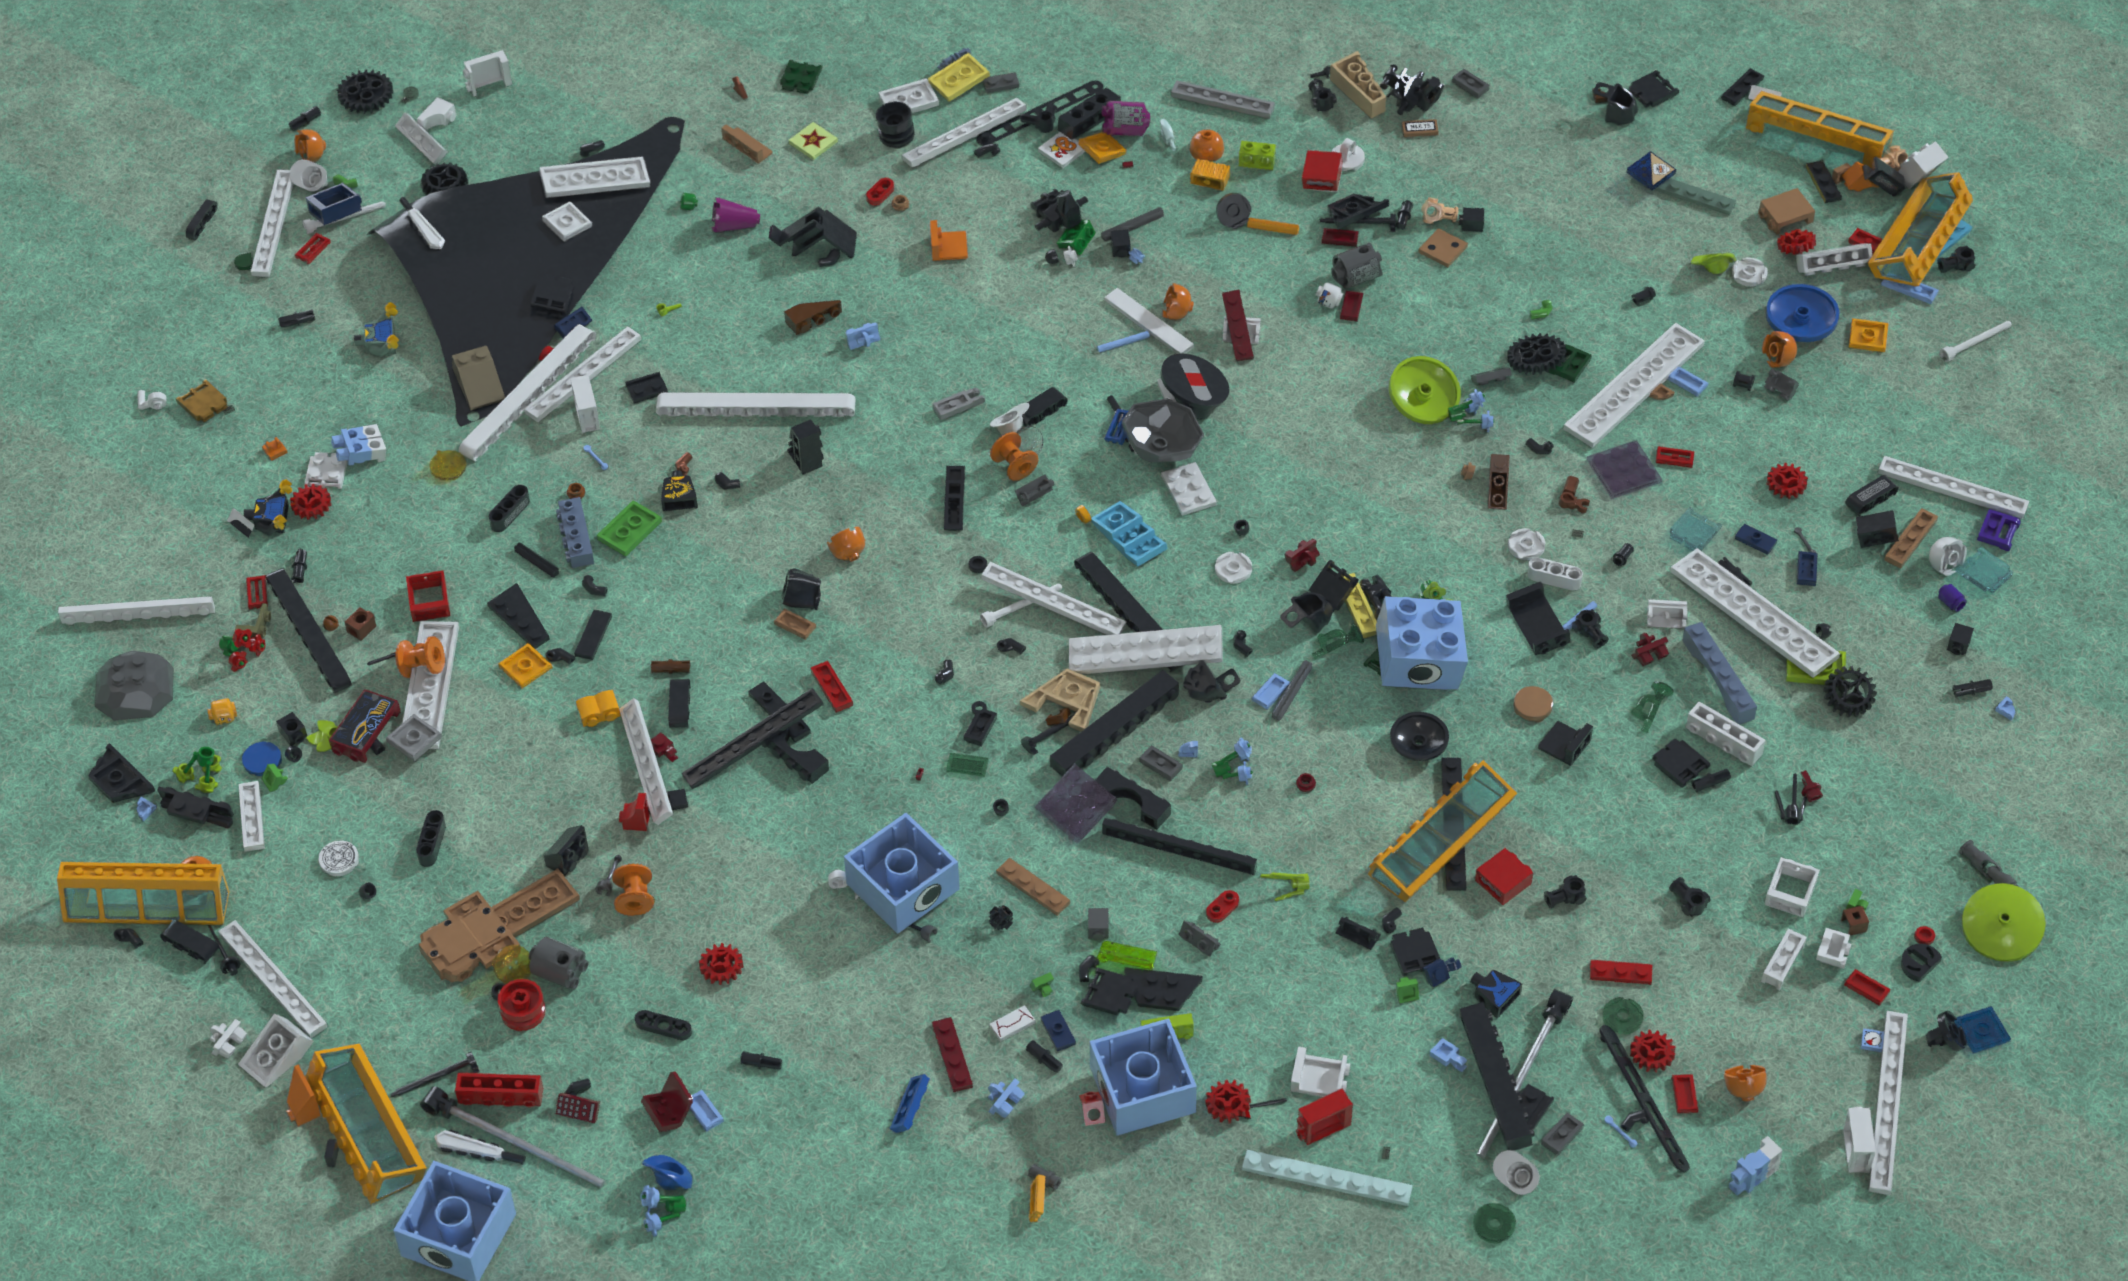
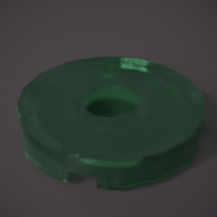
[1602,997,1644,1034]
[1473,1203,1516,1243]

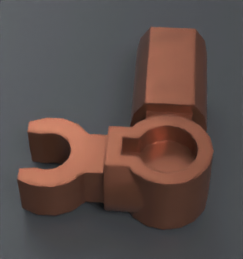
[1559,476,1590,513]

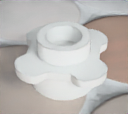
[1064,246,1077,267]

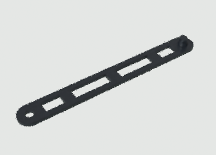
[976,80,1104,145]
[1599,1025,1690,1173]

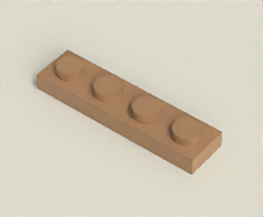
[1884,508,1938,569]
[996,858,1070,916]

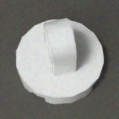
[1331,138,1365,172]

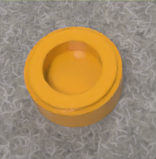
[1075,505,1091,524]

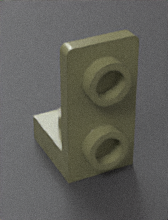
[235,604,271,638]

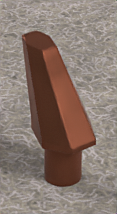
[732,76,748,99]

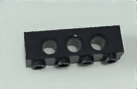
[1057,87,1121,140]

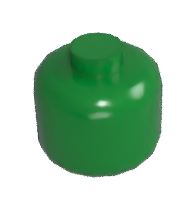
[680,192,698,210]

